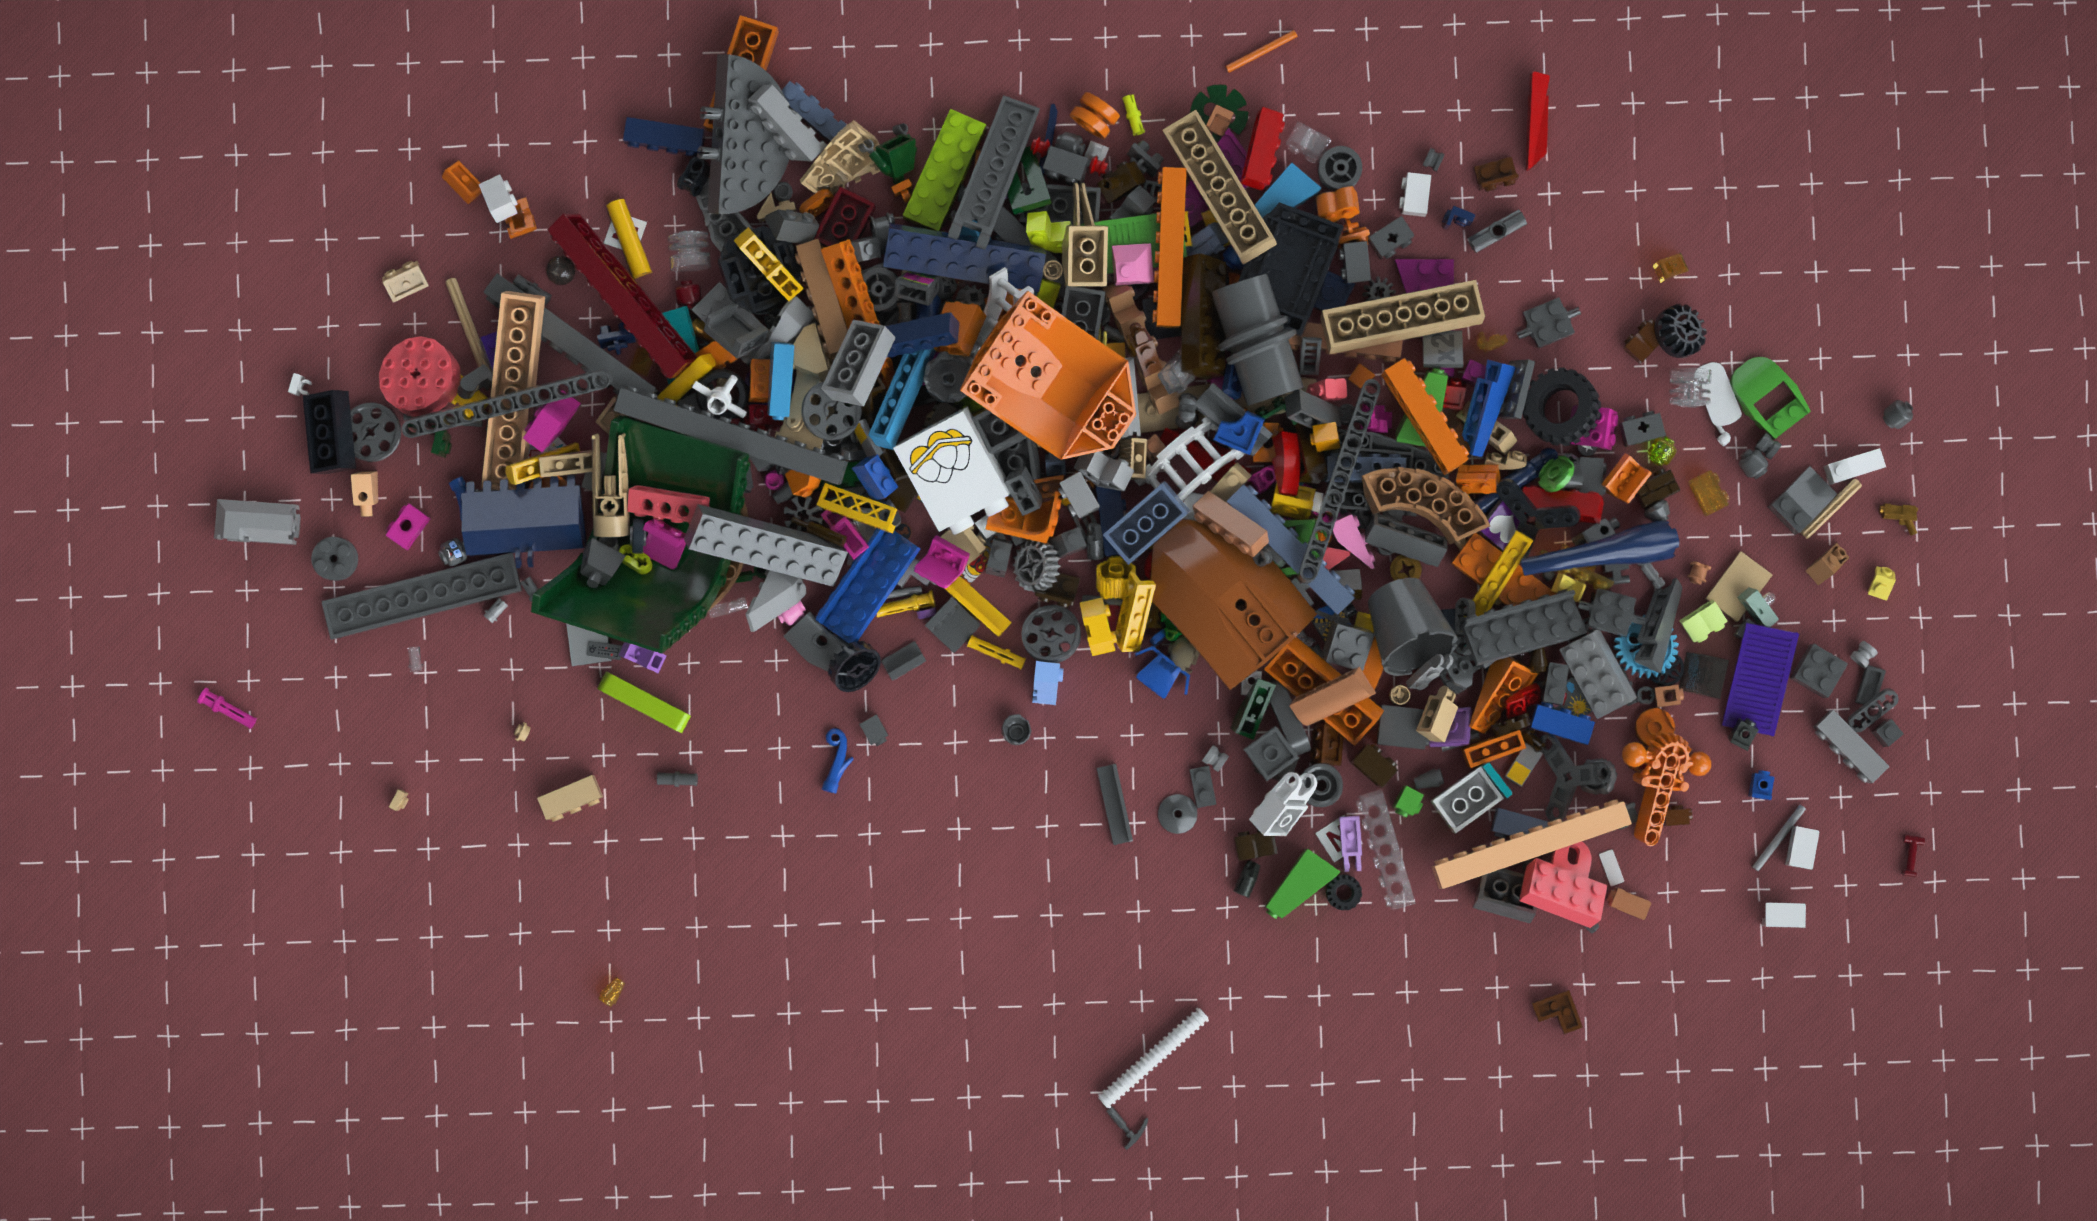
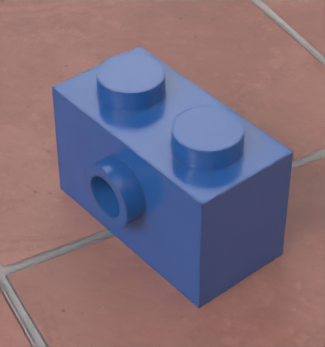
[852,454,898,501]

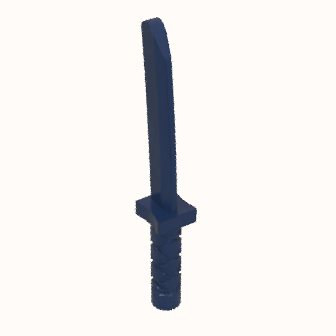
[1039,104,1058,177]

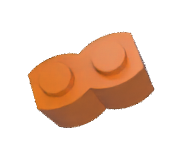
[1316,186,1360,222]

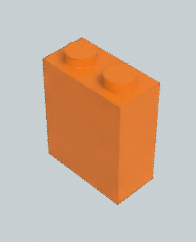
[934,301,987,357]

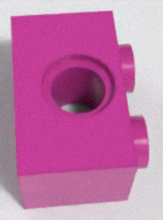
[386,504,431,550]

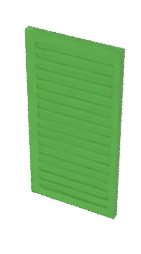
[1080,214,1187,274]

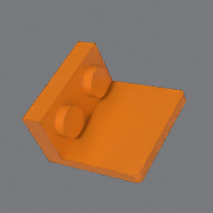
[748,359,770,403]

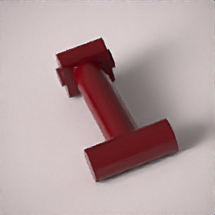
[1902,835,1925,877]

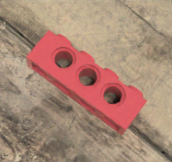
[627,485,710,524]

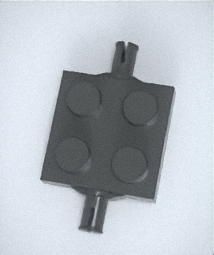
[1516,297,1581,349]
[1578,588,1646,637]

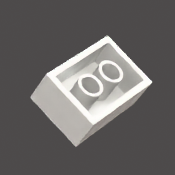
[1430,766,1504,833]

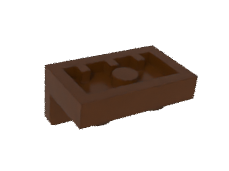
[1473,157,1519,192]
[1310,724,1344,766]

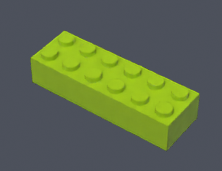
[903,109,987,231]

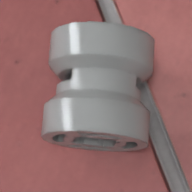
[1850,641,1878,668]
[1202,745,1229,772]

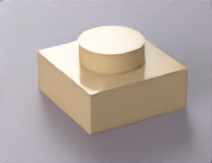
[389,790,409,811]

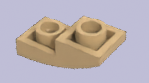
[1484,451,1527,470]

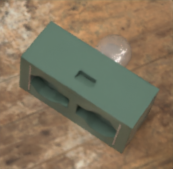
[1737,587,1779,627]

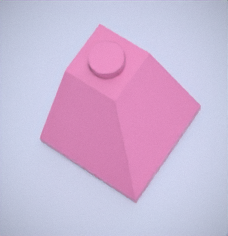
[1112,243,1154,285]

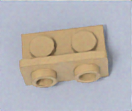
[382,261,429,303]

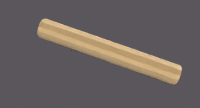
[1800,479,1862,539]

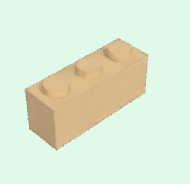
[537,775,603,822]

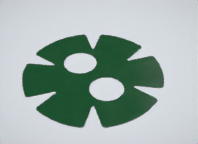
[1191,85,1249,142]

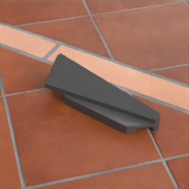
[1634,578,1683,673]

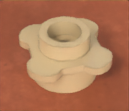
[514,722,531,741]

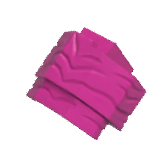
[1360,404,1392,433]

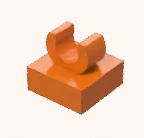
[891,178,913,203]

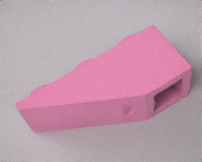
[1328,512,1375,569]

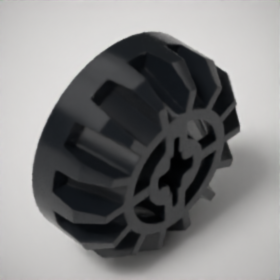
[1654,304,1707,358]
[828,641,881,692]

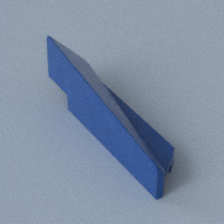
[1462,359,1516,457]

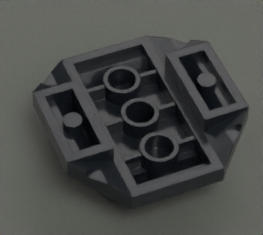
[717,226,802,313]

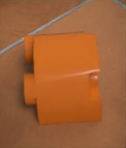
[505,197,537,239]

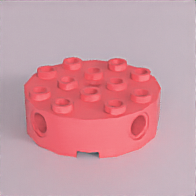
[379,336,461,417]

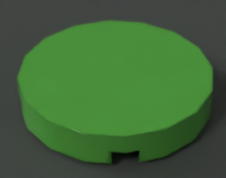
[1538,456,1574,492]

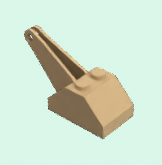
[1062,183,1108,286]
[786,323,833,432]

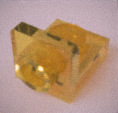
[1476,331,1508,353]

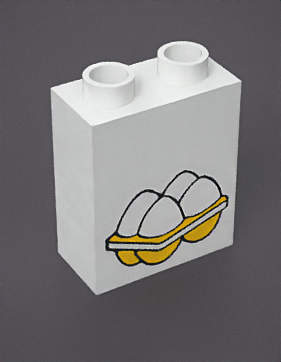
[893,406,1010,535]

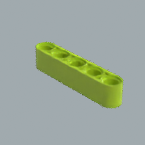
[597,671,691,733]

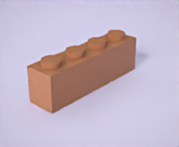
[1193,491,1269,557]

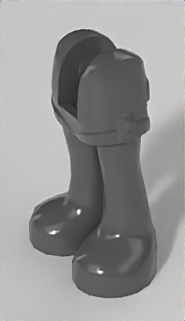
[1175,393,1199,430]

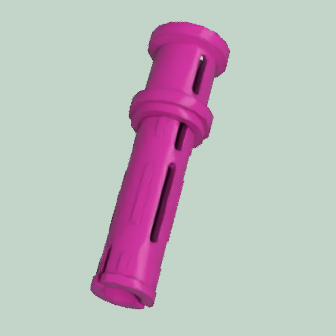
[197,687,257,729]

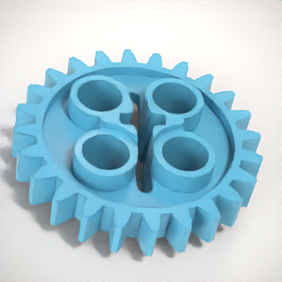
[1614,614,1679,679]

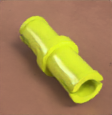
[1122,95,1145,136]

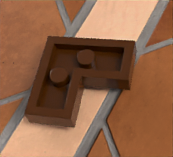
[1531,990,1583,1034]

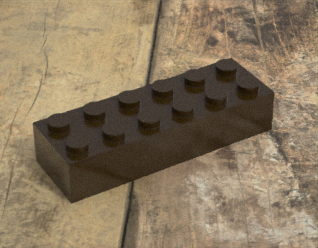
[1181,253,1227,380]

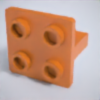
[1601,453,1652,504]

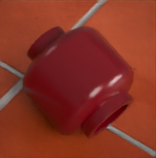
[675,280,702,309]

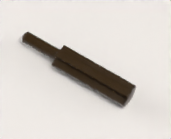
[791,517,847,547]

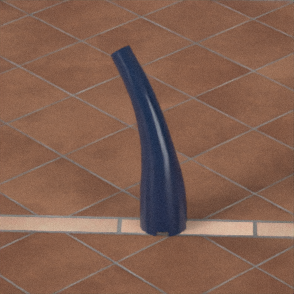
[1521,520,1679,576]

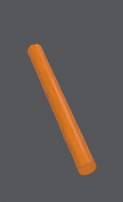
[1225,30,1297,73]

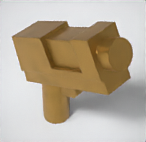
[1879,503,1918,536]

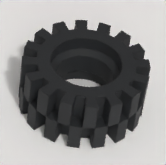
[1326,875,1362,910]

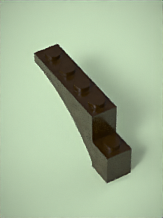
[860,376,909,482]

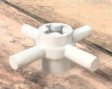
[692,375,747,418]

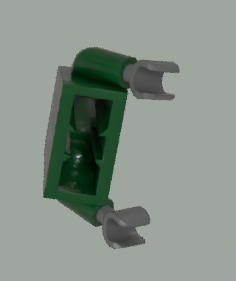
[858,123,917,184]

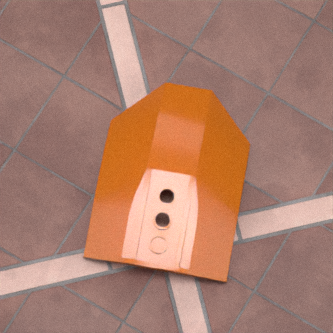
[960,291,1136,460]

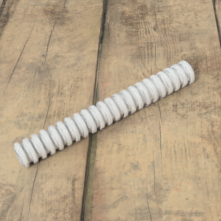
[1098,1007,1209,1108]

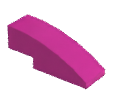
[821,503,869,559]

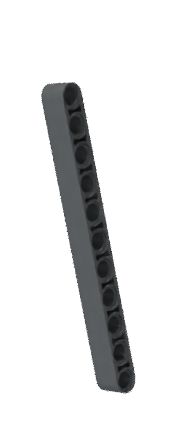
[402,369,613,438]
[1298,379,1381,584]

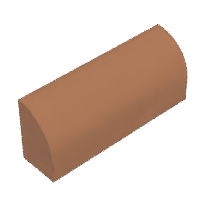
[1289,667,1376,726]

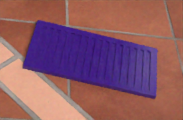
[1722,622,1799,737]

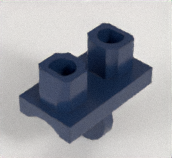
[597,322,636,355]

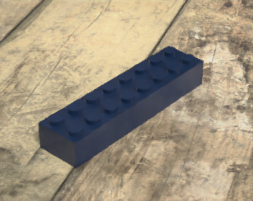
[883,223,1046,292]

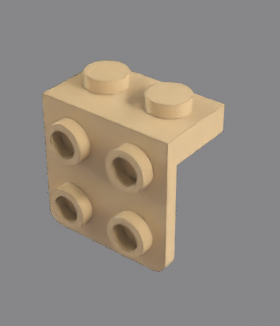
[941,525,987,566]

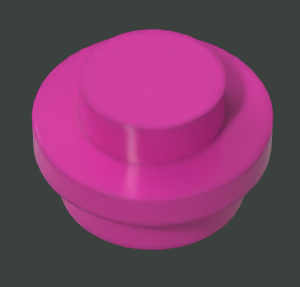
[765,470,784,490]

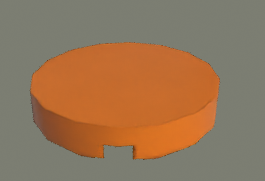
[1635,708,1675,746]

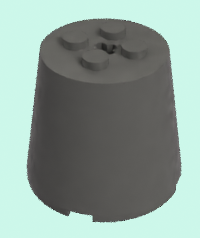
[1368,578,1458,676]

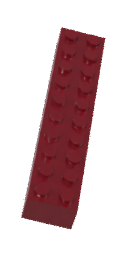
[547,214,697,378]

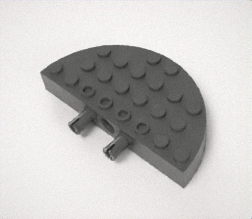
[697,54,789,214]

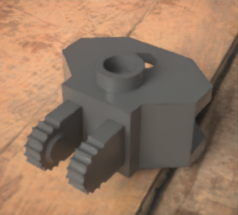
[1439,652,1482,694]

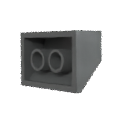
[1473,868,1537,923]

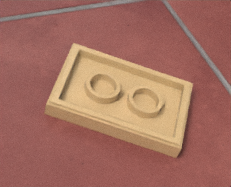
[1705,551,1772,622]

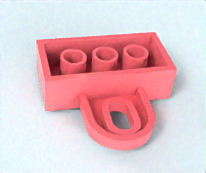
[1519,841,1607,928]

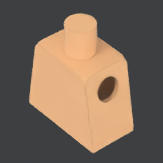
[351,471,378,516]

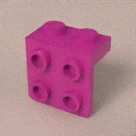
[1570,405,1618,451]
[643,519,686,569]
[914,535,970,588]

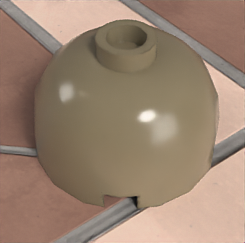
[1168,635,1199,675]

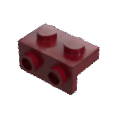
[740,404,783,430]

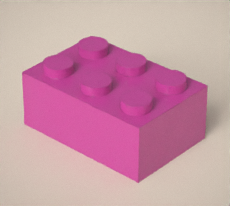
[523,390,581,452]

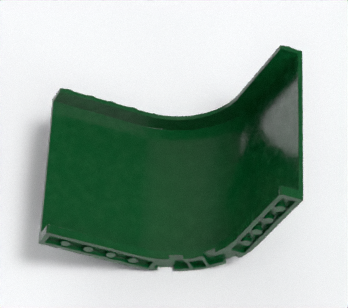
[531,415,750,654]

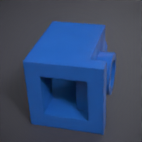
[1748,770,1775,800]

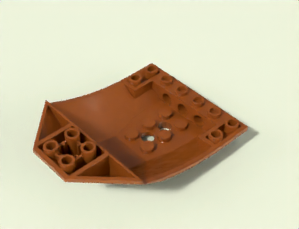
[1150,519,1317,690]

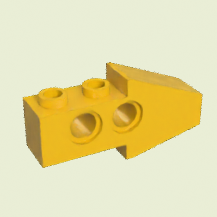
[734,227,804,301]

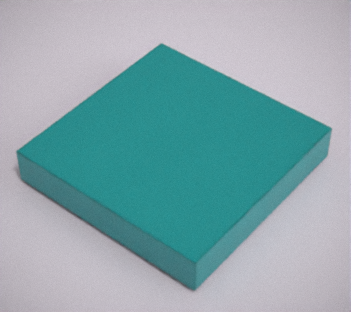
[1480,763,1512,798]

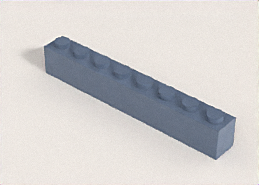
[1227,485,1355,615]

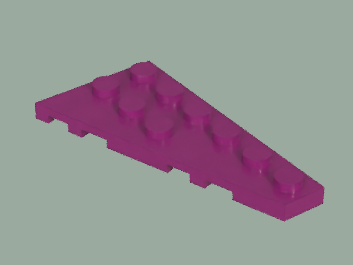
[1394,259,1454,377]

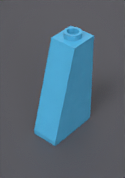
[1255,163,1321,219]
[768,342,794,420]

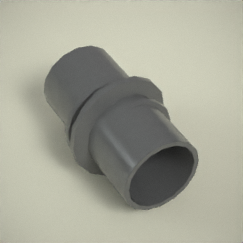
[1211,274,1304,406]

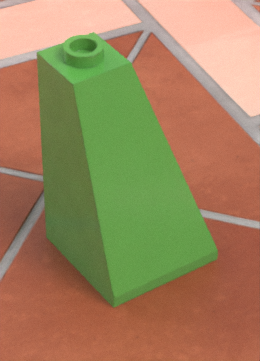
[1395,368,1448,447]
[1265,848,1340,919]

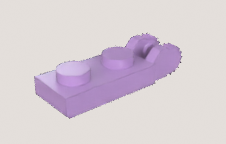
[1339,816,1362,872]

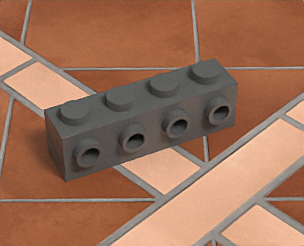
[1365,514,1447,567]

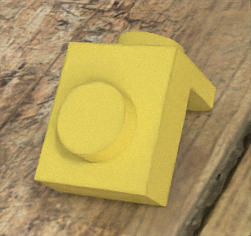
[1868,566,1896,601]
[1551,573,1586,602]

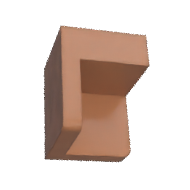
[1206,105,1234,137]

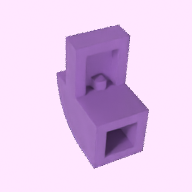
[619,642,666,673]

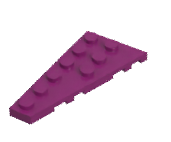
[1184,128,1249,231]

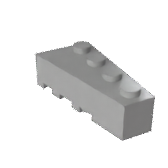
[748,85,827,161]

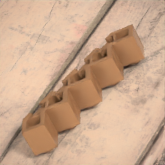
[1102,283,1181,415]

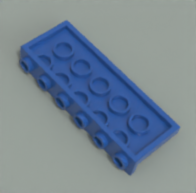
[815,528,921,643]

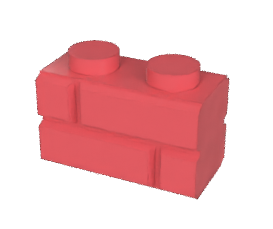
[1306,378,1347,403]

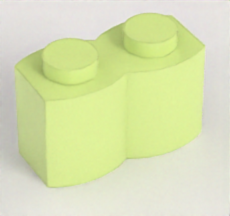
[1679,600,1727,643]

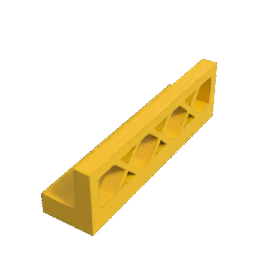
[817,483,897,534]
[1115,572,1156,652]
[944,576,1012,637]

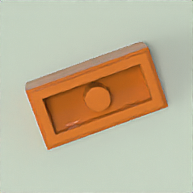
[442,160,482,204]

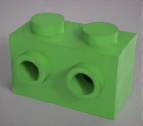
[1392,786,1424,818]

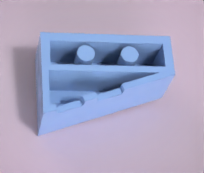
[1032,661,1064,705]

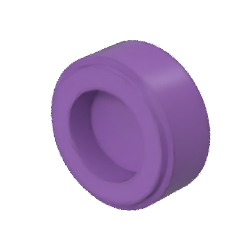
[916,607,936,619]

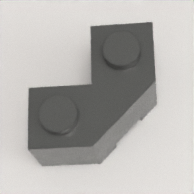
[1108,185,1156,220]

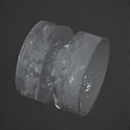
[667,230,711,272]
[1669,368,1712,408]

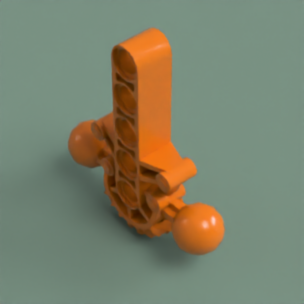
[1622,733,1712,846]

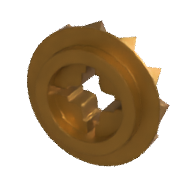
[1390,555,1422,580]

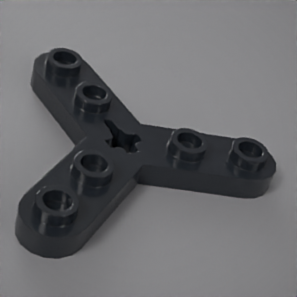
[1496,478,1581,564]

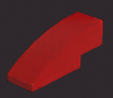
[1272,431,1300,496]

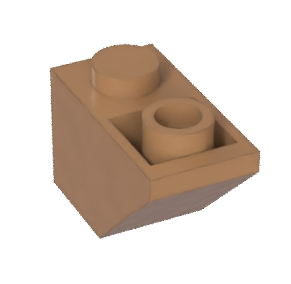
[1806,543,1850,586]

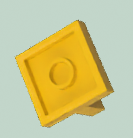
[1270,482,1316,520]

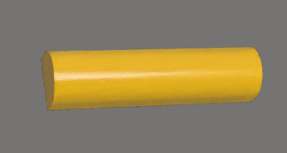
[606,199,652,279]
[657,353,716,404]
[506,443,580,485]

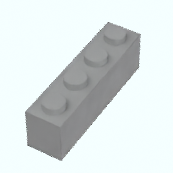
[1813,710,1890,783]

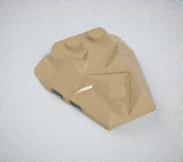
[800,120,880,199]

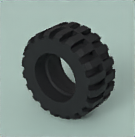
[1523,367,1601,446]

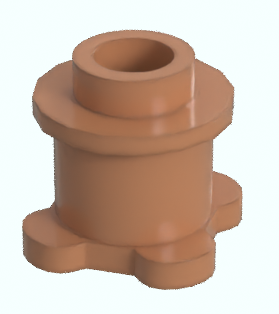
[1687,561,1711,585]

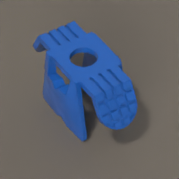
[1134,646,1190,699]

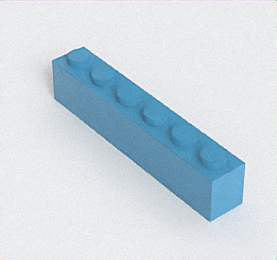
[868,348,936,450]

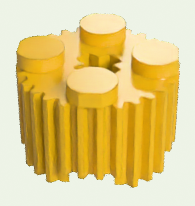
[1096,555,1136,599]

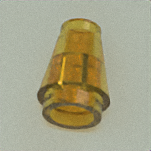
[598,977,625,1008]

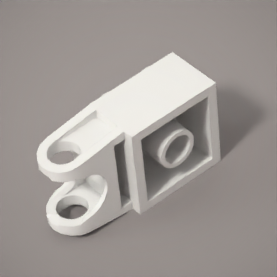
[1249,772,1317,836]

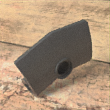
[784,612,849,671]

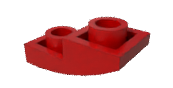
[1505,683,1541,719]

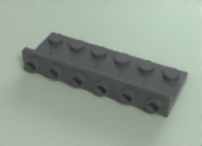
[1461,589,1587,666]

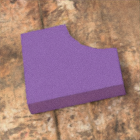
[1429,707,1472,747]

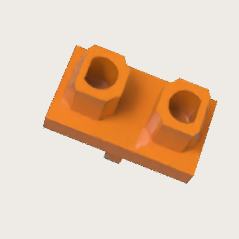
[1338,219,1370,249]

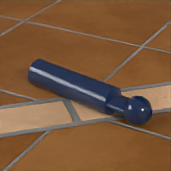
[1472,447,1558,515]

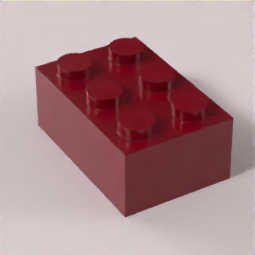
[814,187,876,247]

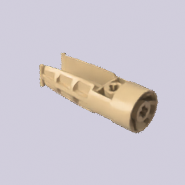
[592,433,630,537]

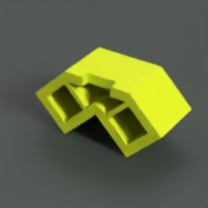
[1026,211,1072,253]

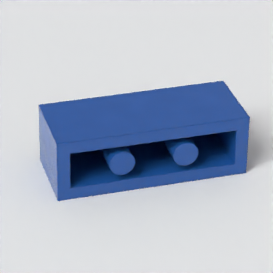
[1529,702,1595,745]

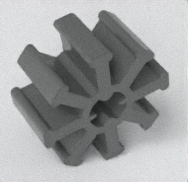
[784,496,824,534]

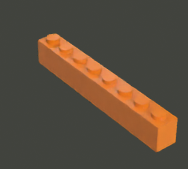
[1153,167,1186,328]

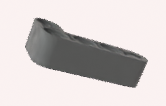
[1268,679,1311,756]

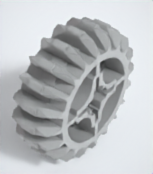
[1012,540,1061,592]

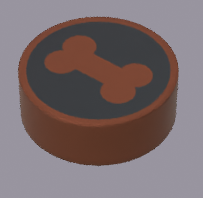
[894,523,912,540]

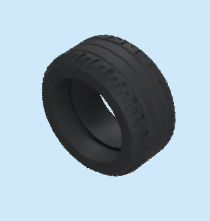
[696,369,748,419]

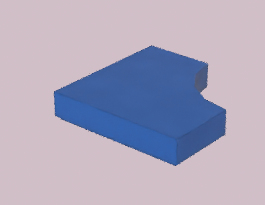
[1213,411,1265,455]

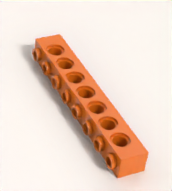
[821,239,895,395]

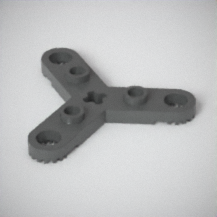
[1540,734,1615,821]

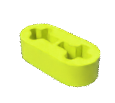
[619,545,652,574]

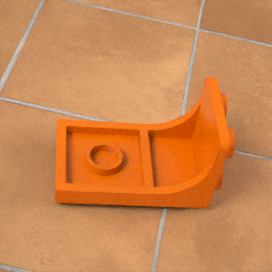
[985,491,1062,544]

